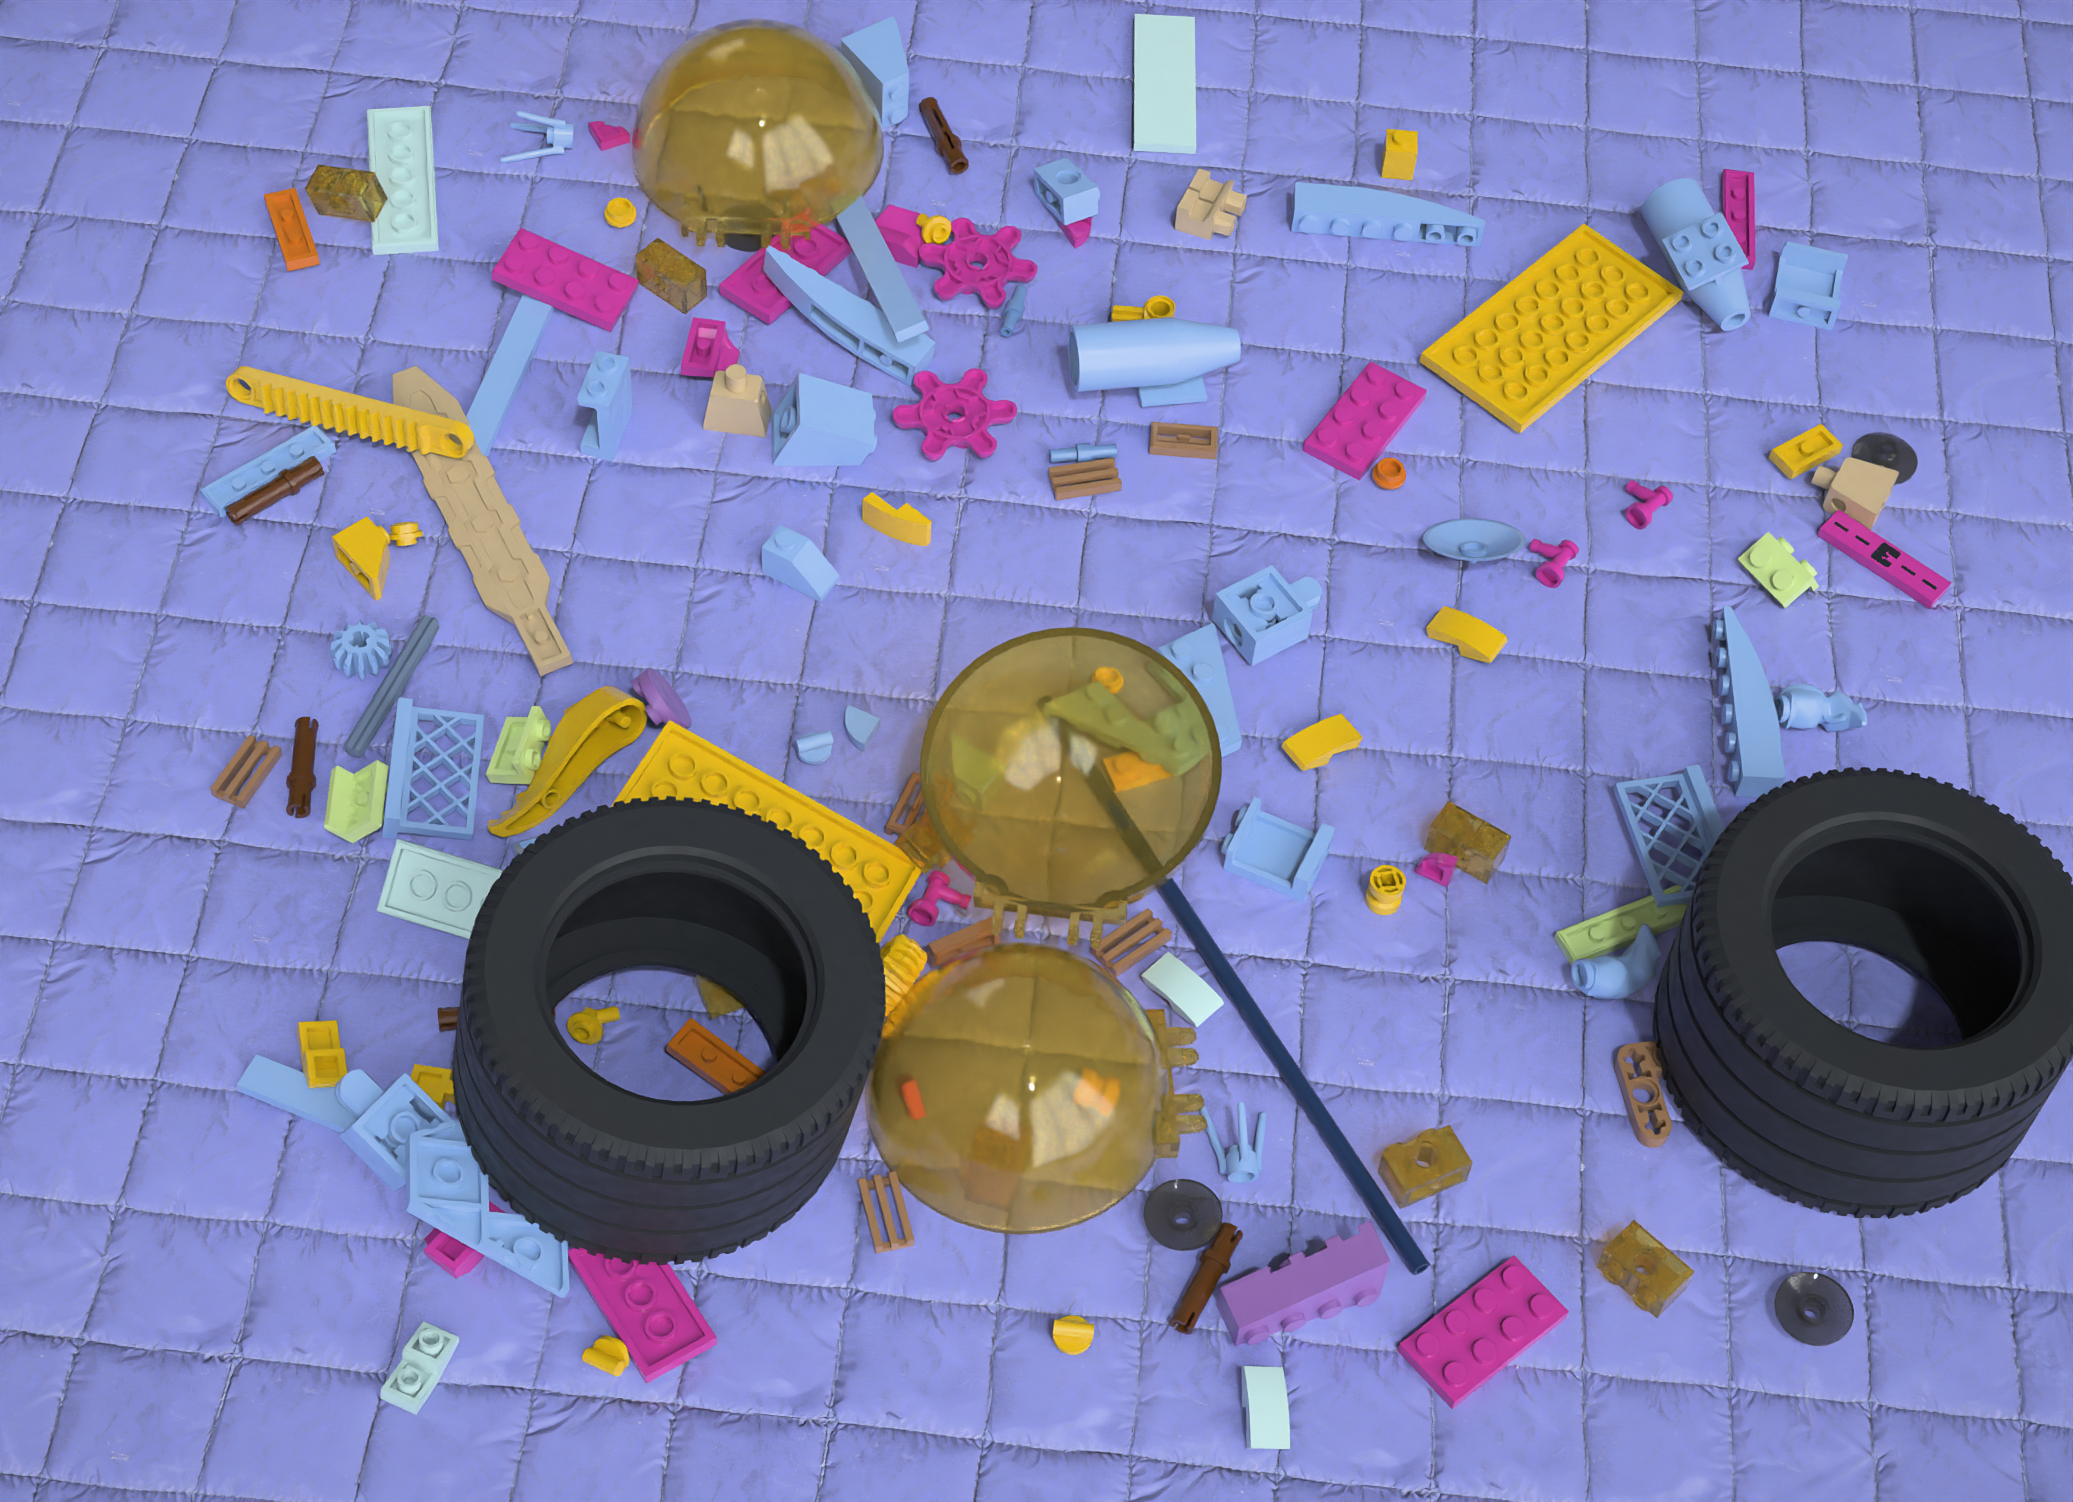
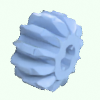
[330,619,393,681]

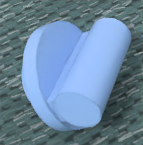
[794,730,833,765]

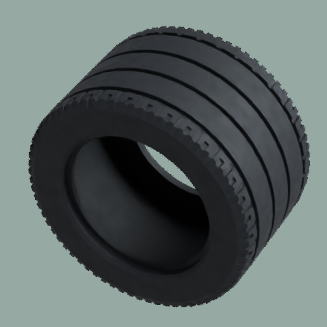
[1653,767,2073,1219]
[452,796,886,1265]

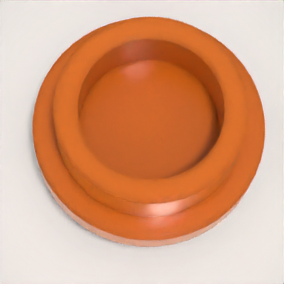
[1372,458,1406,489]

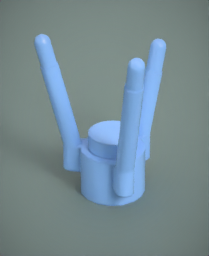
[500,111,573,163]
[1199,1101,1267,1184]

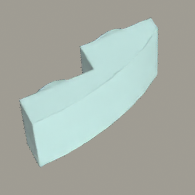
[1141,952,1224,1027]
[380,1321,459,1415]
[1242,1366,1290,1449]

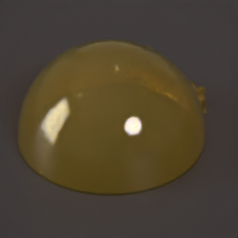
[632,18,884,249]
[920,627,1222,948]
[865,941,1207,1235]

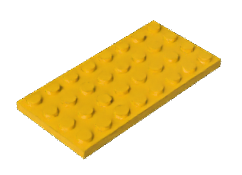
[1419,224,1684,434]
[611,720,926,944]

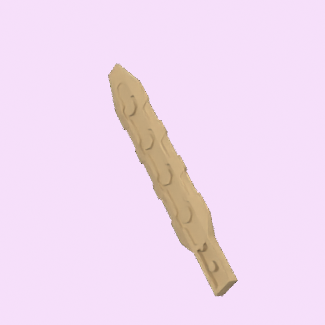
[392,366,573,676]

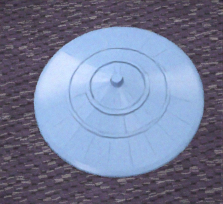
[1423,518,1526,564]

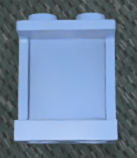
[1769,241,1848,330]
[577,351,633,460]
[1221,797,1336,903]

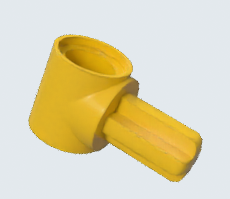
[1111,295,1175,322]

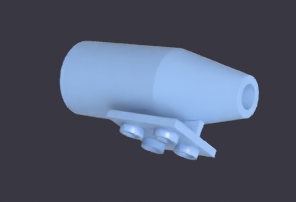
[1641,178,1751,331]
[1068,317,1241,407]

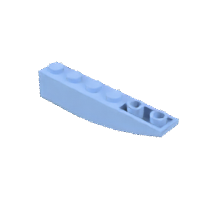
[1291,182,1485,247]
[763,245,936,387]
[1712,606,1786,798]

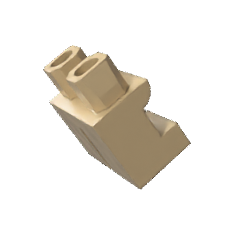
[1174,168,1247,240]

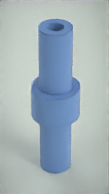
[1000,285,1028,337]
[1049,443,1117,463]

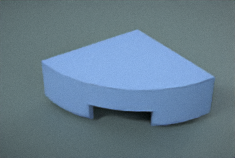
[845,705,880,751]

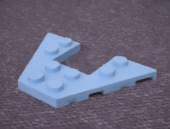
[1042,623,1242,777]
[405,1119,569,1298]

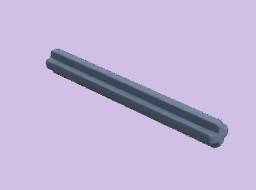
[344,615,439,758]

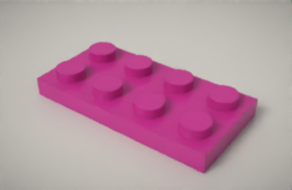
[719,213,852,325]
[491,227,639,332]
[1303,361,1427,481]
[568,1247,717,1384]
[1397,1255,1569,1409]

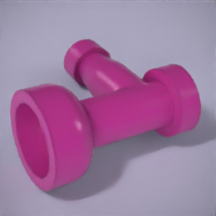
[1625,480,1673,529]
[1530,538,1579,588]
[908,871,972,926]

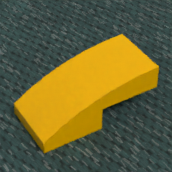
[862,492,932,547]
[1426,606,1507,663]
[1281,713,1363,771]
[296,1020,347,1088]

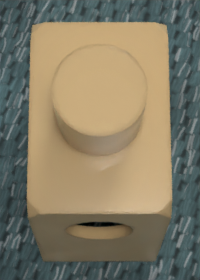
[703,364,772,438]
[1811,457,1899,530]

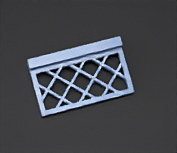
[382,697,484,840]
[1613,765,1725,908]

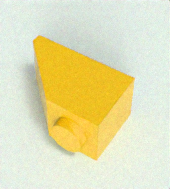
[332,516,391,601]

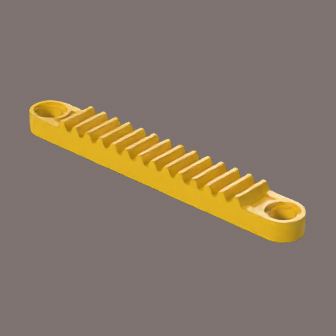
[226,366,475,458]

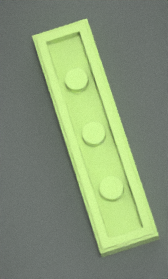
[1554,885,1688,966]

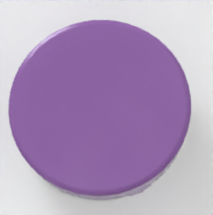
[631,667,692,729]

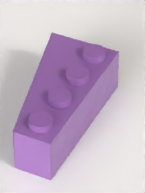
[1216,1220,1390,1346]

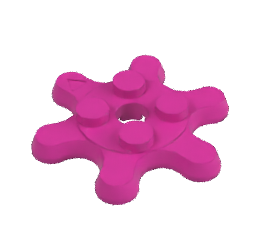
[919,218,1037,309]
[892,368,1017,461]

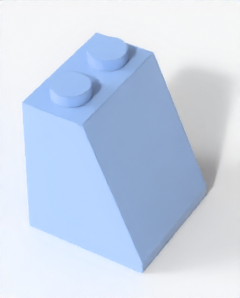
[840,16,909,129]
[771,373,877,466]

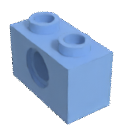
[1033,157,1100,225]

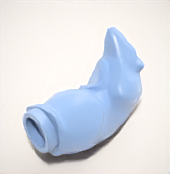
[1773,684,1867,732]
[1571,924,1662,1000]

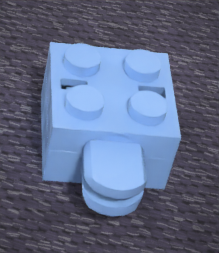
[1212,565,1322,666]
[334,1069,452,1192]

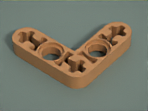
[1614,1041,1672,1148]

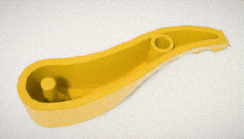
[487,686,648,837]

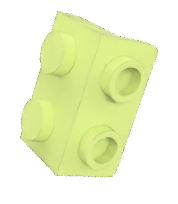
[1738,532,1819,608]
[486,706,551,784]
[324,760,389,843]

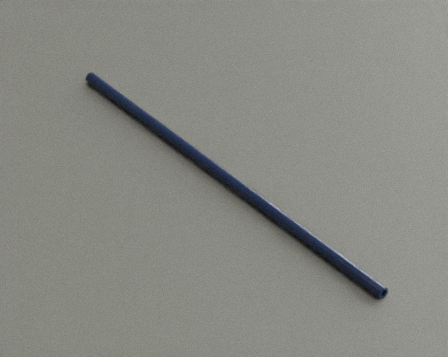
[1034,692,1430,1275]

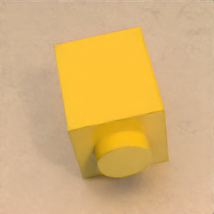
[1381,129,1418,181]

